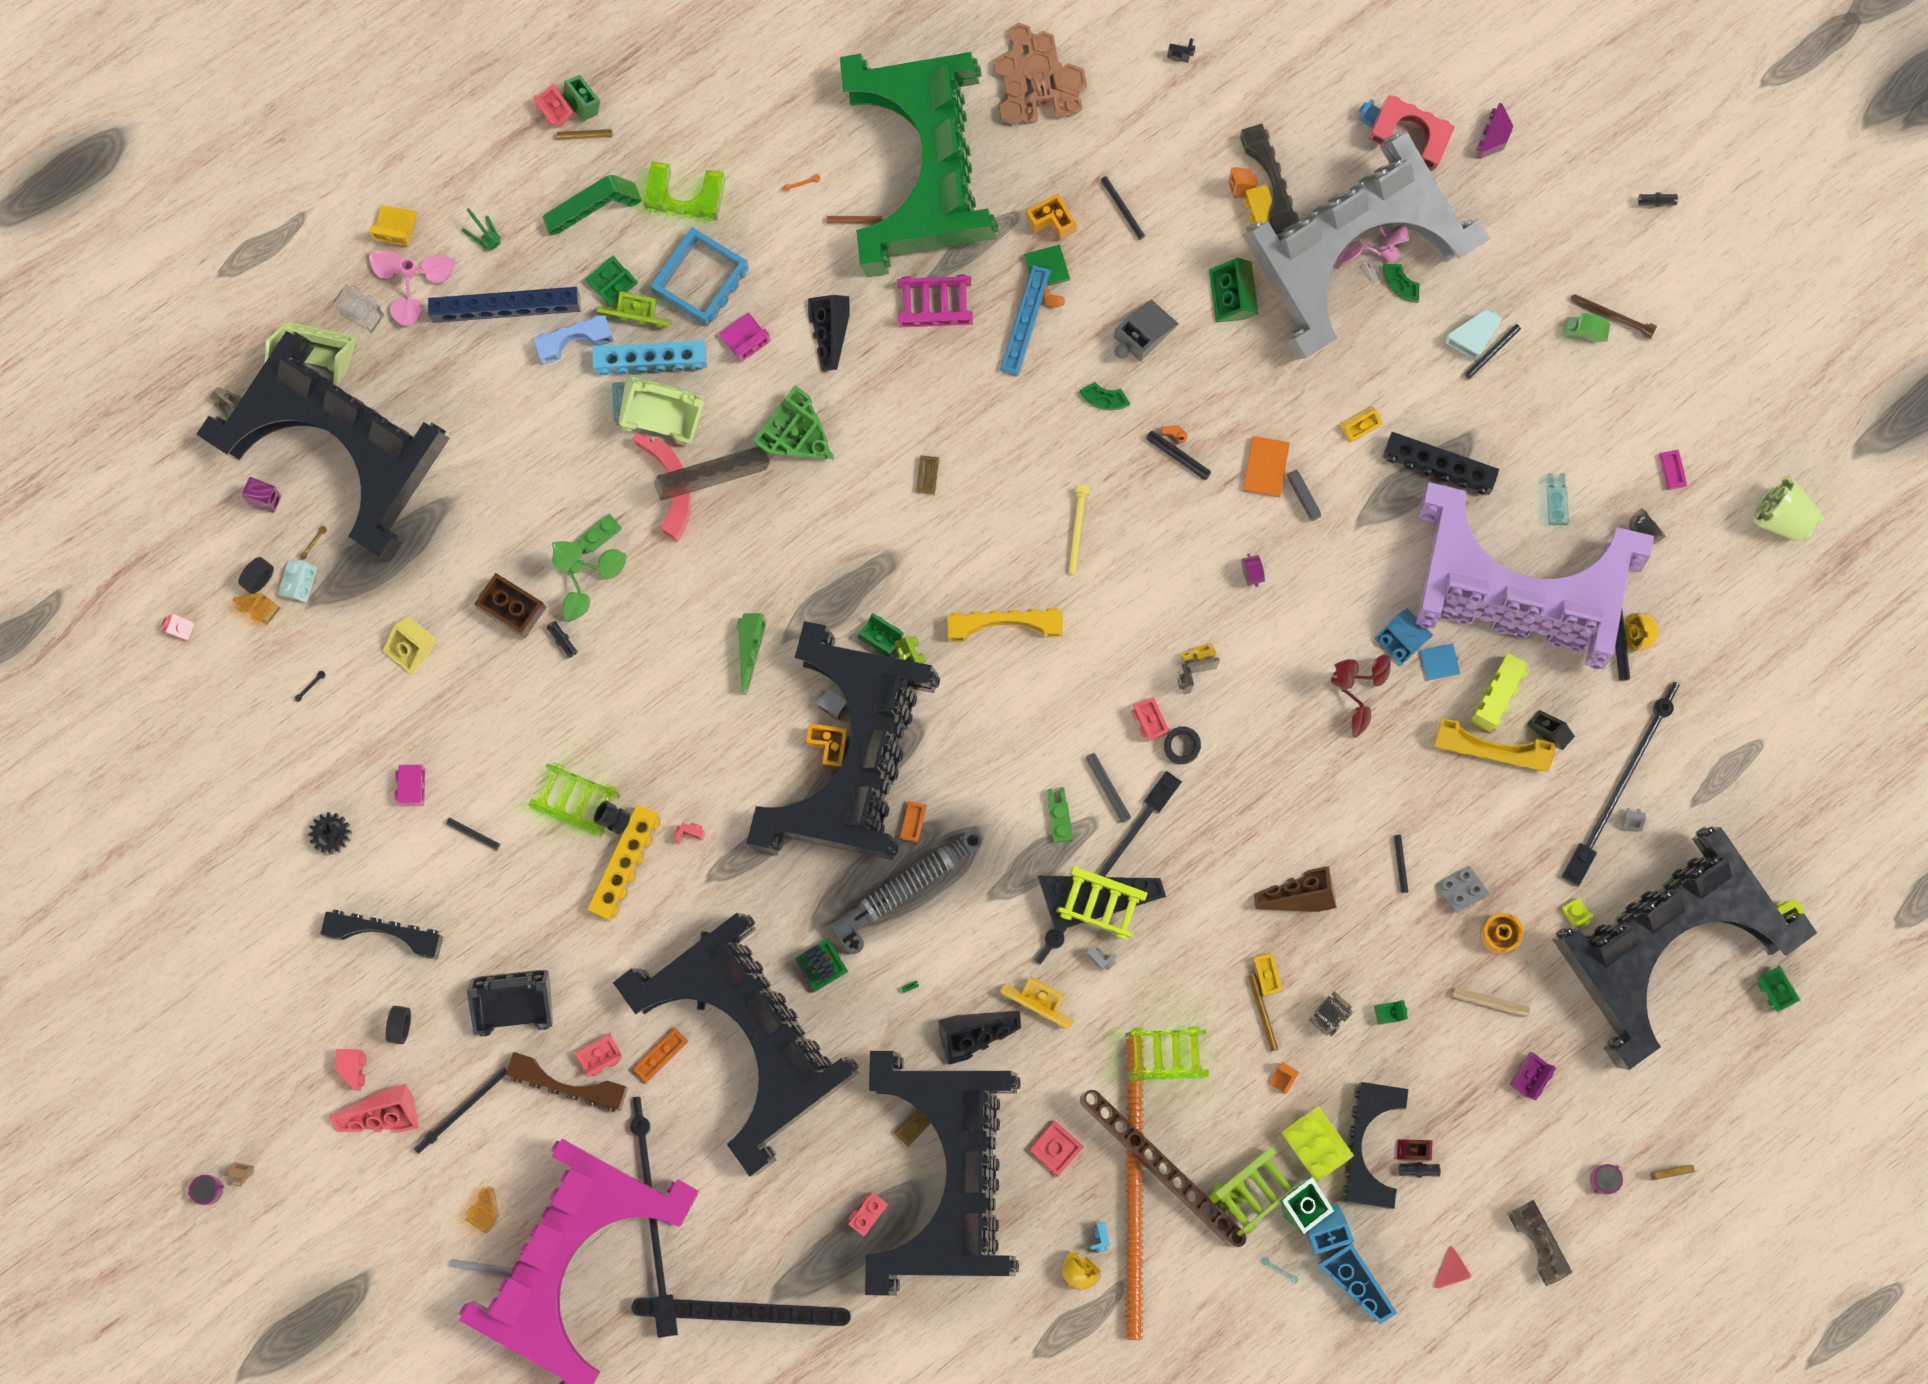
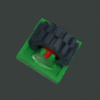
[795,938,848,992]

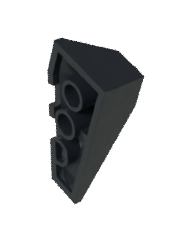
[808,295,850,371]
[938,1010,1021,1065]

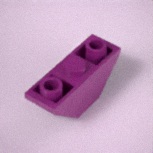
[1476,103,1514,159]

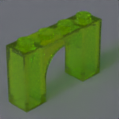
[643,161,726,221]

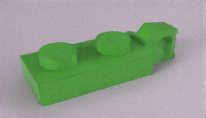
[577,513,622,554]

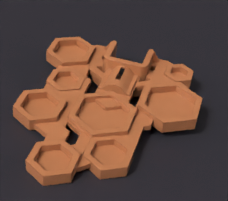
[994,23,1087,126]

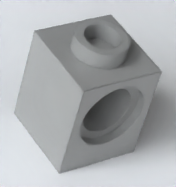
[817,689,848,720]

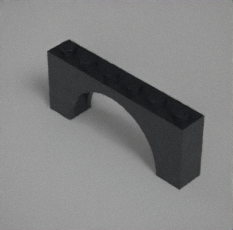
[1342,1082,1409,1209]

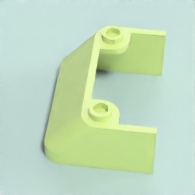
[265,323,355,384]

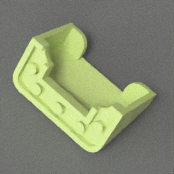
[619,375,705,445]

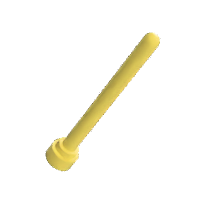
[1069,485,1090,575]

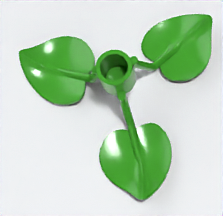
[552,541,626,622]

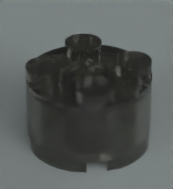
[1308,991,1353,1037]

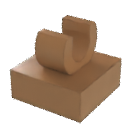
[228,1162,254,1187]

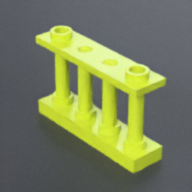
[1056,866,1147,940]

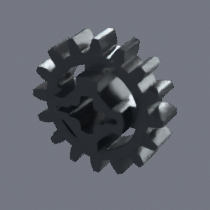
[308,812,352,855]

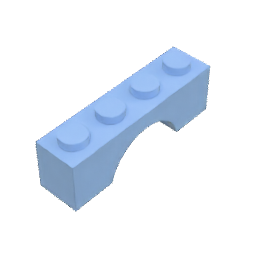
[534,315,614,365]

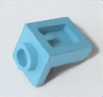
[1090,1222,1110,1253]

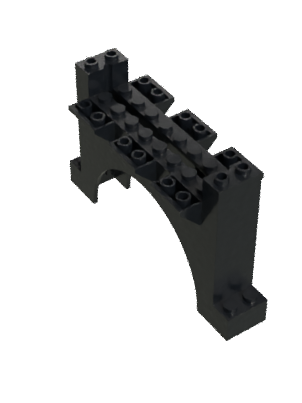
[196,331,450,561]
[746,621,940,860]
[1552,826,1817,1070]
[613,913,859,1177]
[865,1051,1021,1296]

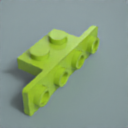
[596,291,672,328]

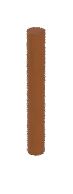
[827,216,882,223]

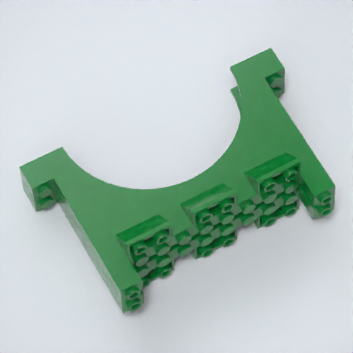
[840,52,999,277]

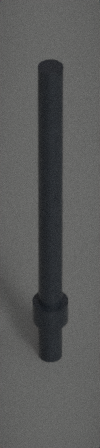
[414,1067,507,1154]

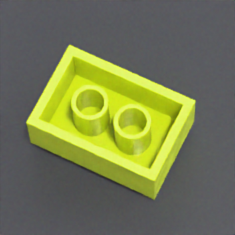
[1281,1106,1354,1182]

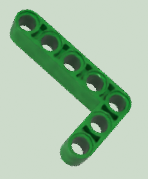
[542,175,642,235]

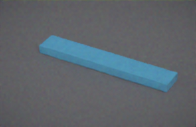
[1000,265,1051,376]

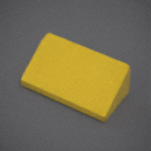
[1339,406,1383,442]

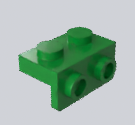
[857,613,904,657]
[1757,965,1801,1013]

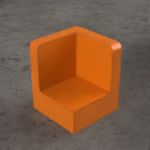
[1269,1062,1299,1094]

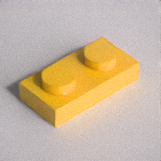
[1253,953,1283,996]

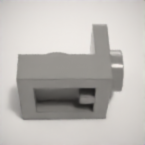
[1086,946,1117,971]

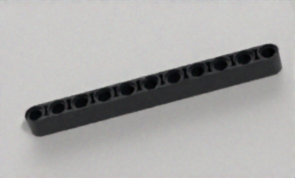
[631,1298,851,1326]

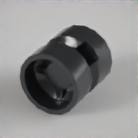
[593,800,630,835]

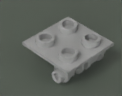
[1436,866,1490,914]

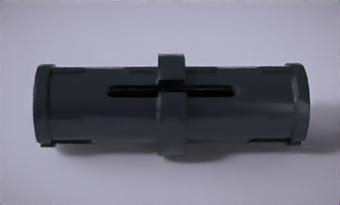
[1638,192,1678,207]
[546,621,578,658]
[1399,1162,1441,1178]

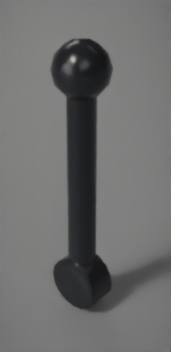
[295,671,326,702]

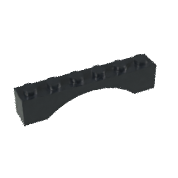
[320,909,443,960]

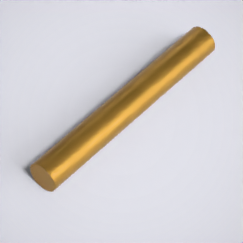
[557,129,613,139]

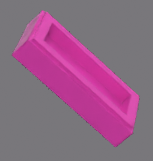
[1659,449,1687,490]

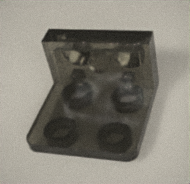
[1177,656,1220,695]

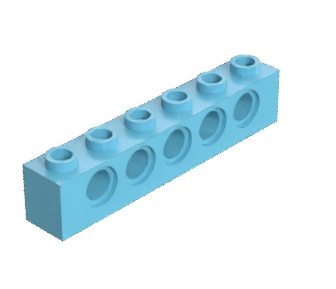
[592,340,707,376]

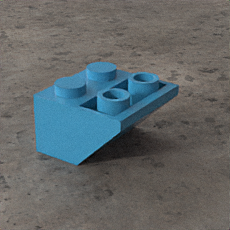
[1374,608,1433,666]
[1306,1204,1354,1255]

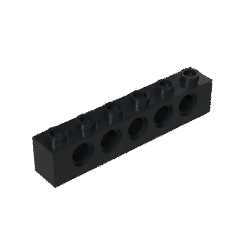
[1382,432,1500,495]

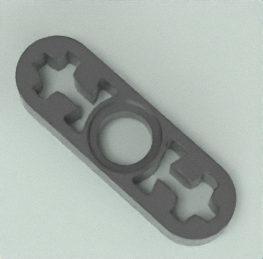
[1287,469,1321,521]

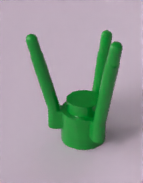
[462,208,501,251]

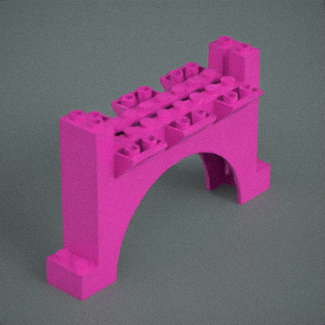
[459,1138,700,1384]

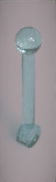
[1261,1257,1298,1283]

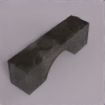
[1507,1199,1572,1286]

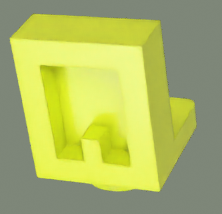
[1561,898,1594,928]

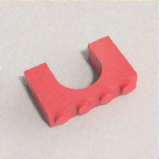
[1368,95,1455,170]

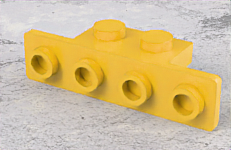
[1000,976,1074,1029]

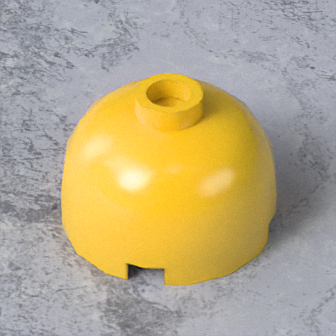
[1624,613,1660,651]
[1061,1250,1102,1290]

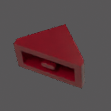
[1397,1139,1433,1162]

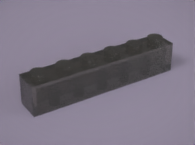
[654,447,770,501]

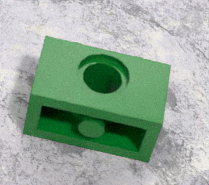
[563,75,600,121]

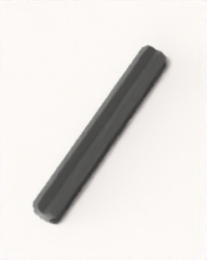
[1086,753,1131,823]

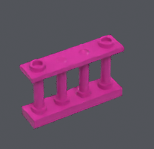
[897,274,973,328]

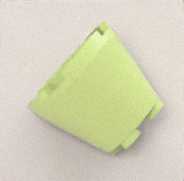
[1753,476,1824,541]

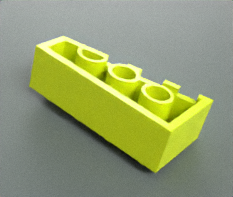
[1469,653,1528,733]

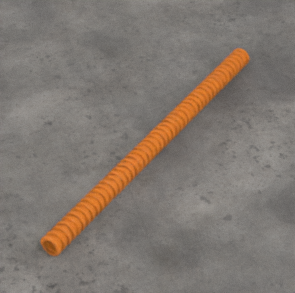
[1125,1037,1144,1340]

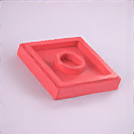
[1028,1120,1084,1177]

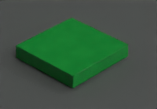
[1024,244,1070,286]

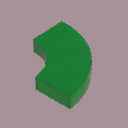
[1382,263,1420,303]
[1079,382,1130,410]

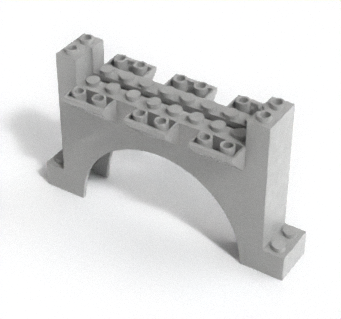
[1242,132,1490,360]

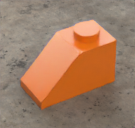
[1228,167,1258,199]

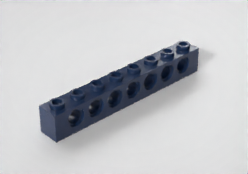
[428,286,581,323]

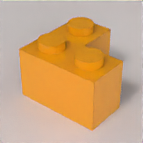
[1026,193,1076,240]
[806,724,848,770]

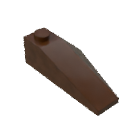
[1254,866,1337,912]

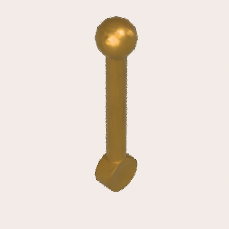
[300,526,327,559]

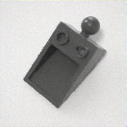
[1113,299,1179,362]

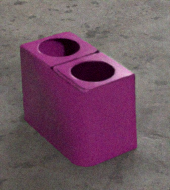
[242,477,282,513]

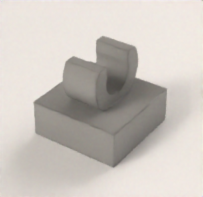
[1622,808,1646,831]

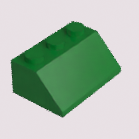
[1209,257,1258,323]

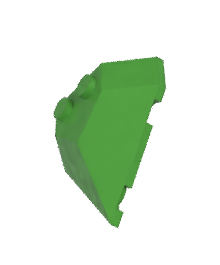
[752,385,835,460]

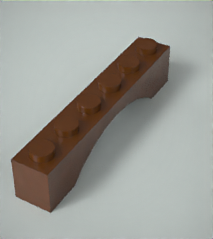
[506,1052,628,1112]

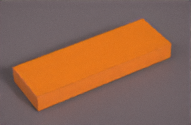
[632,1027,689,1084]

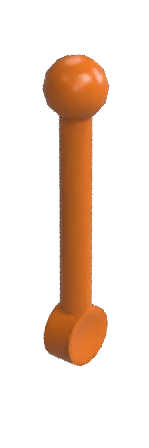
[783,174,820,191]

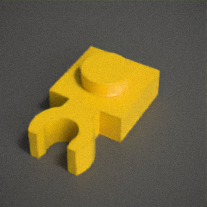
[1181,643,1217,664]

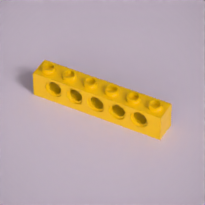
[587,804,661,922]

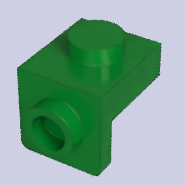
[1374,1000,1408,1025]

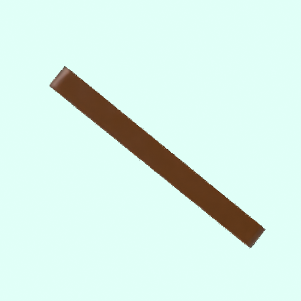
[1080,1090,1247,1247]

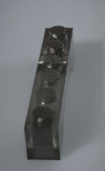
[1240,124,1299,235]

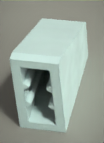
[1445,310,1502,361]

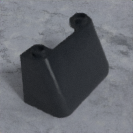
[467,970,553,1037]

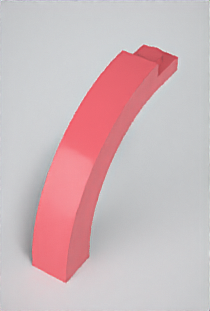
[633,433,691,542]

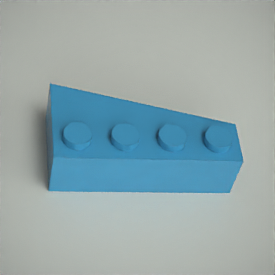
[1318,1243,1397,1324]

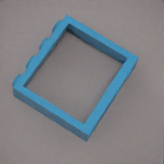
[651,227,749,326]

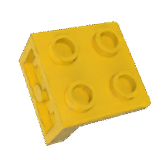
[369,205,417,246]

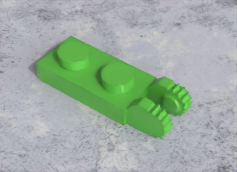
[1048,787,1073,843]

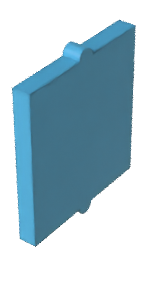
[1420,644,1460,681]

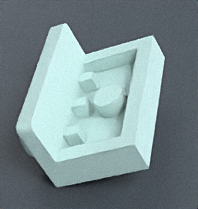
[278,560,317,603]

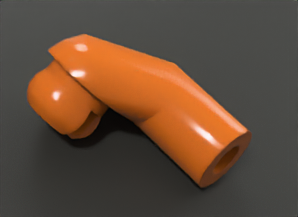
[1043,287,1065,308]
[1161,425,1187,443]

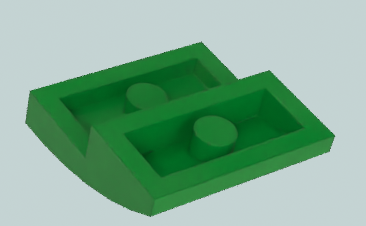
[585,255,638,307]

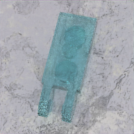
[1547,473,1569,525]

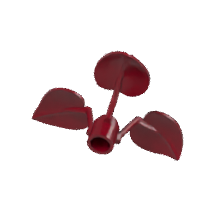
[1331,655,1391,738]

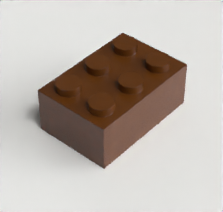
[474,572,546,638]

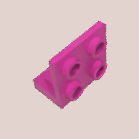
[719,313,771,362]

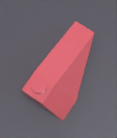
[329,1084,419,1133]

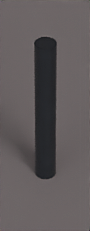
[446,818,501,850]
[1394,835,1409,894]

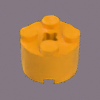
[1480,913,1523,954]

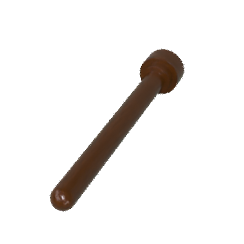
[1571,294,1657,340]

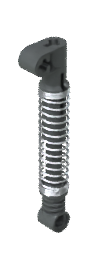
[830,831,982,954]

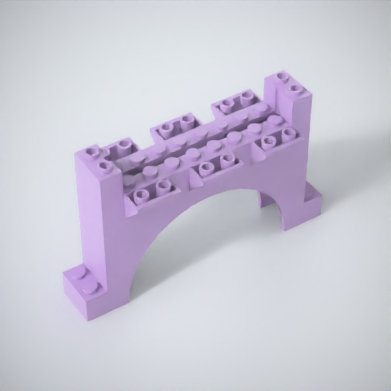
[1415,482,1654,670]

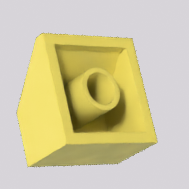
[383,616,437,674]

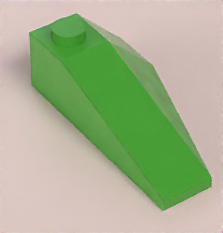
[736,613,767,695]

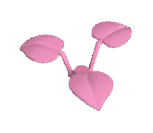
[1337,225,1409,269]
[370,250,455,326]

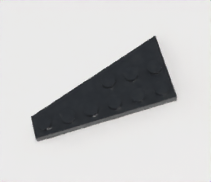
[1037,875,1166,932]

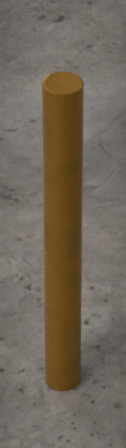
[1248,974,1278,1052]

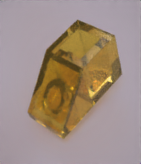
[232,593,280,626]
[465,1186,499,1233]

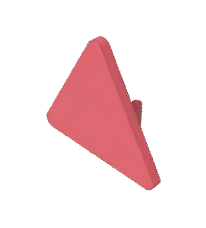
[1435,1246,1472,1289]

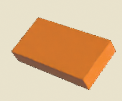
[899,801,927,843]

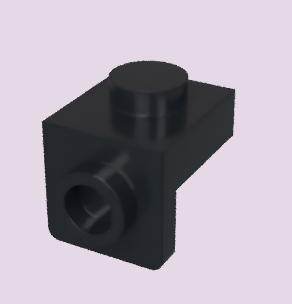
[1167,38,1196,62]

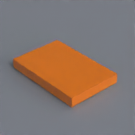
[1243,436,1290,497]

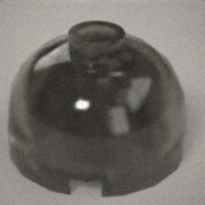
[1629,508,1666,545]

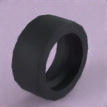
[238,557,274,594]
[1164,726,1201,764]
[385,1005,411,1044]

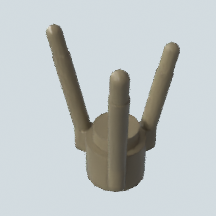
[211,387,241,420]

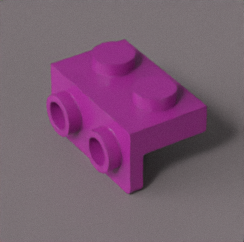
[1509,1052,1556,1100]

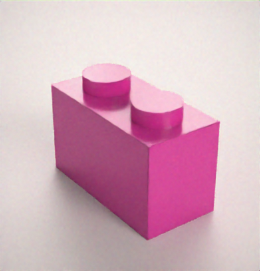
[395,764,426,806]

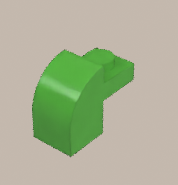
[1563,313,1611,342]

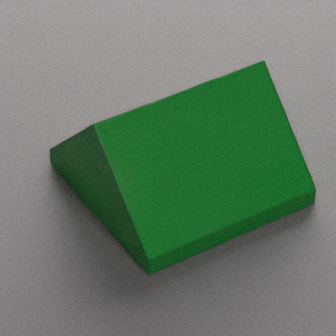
[1281,1177,1334,1234]

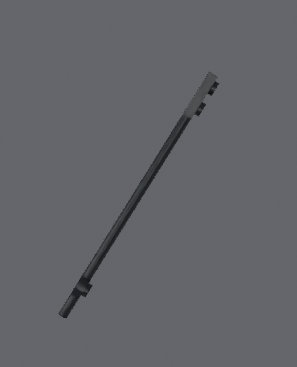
[1561,682,1680,887]
[1035,770,1182,965]
[630,1096,679,1338]

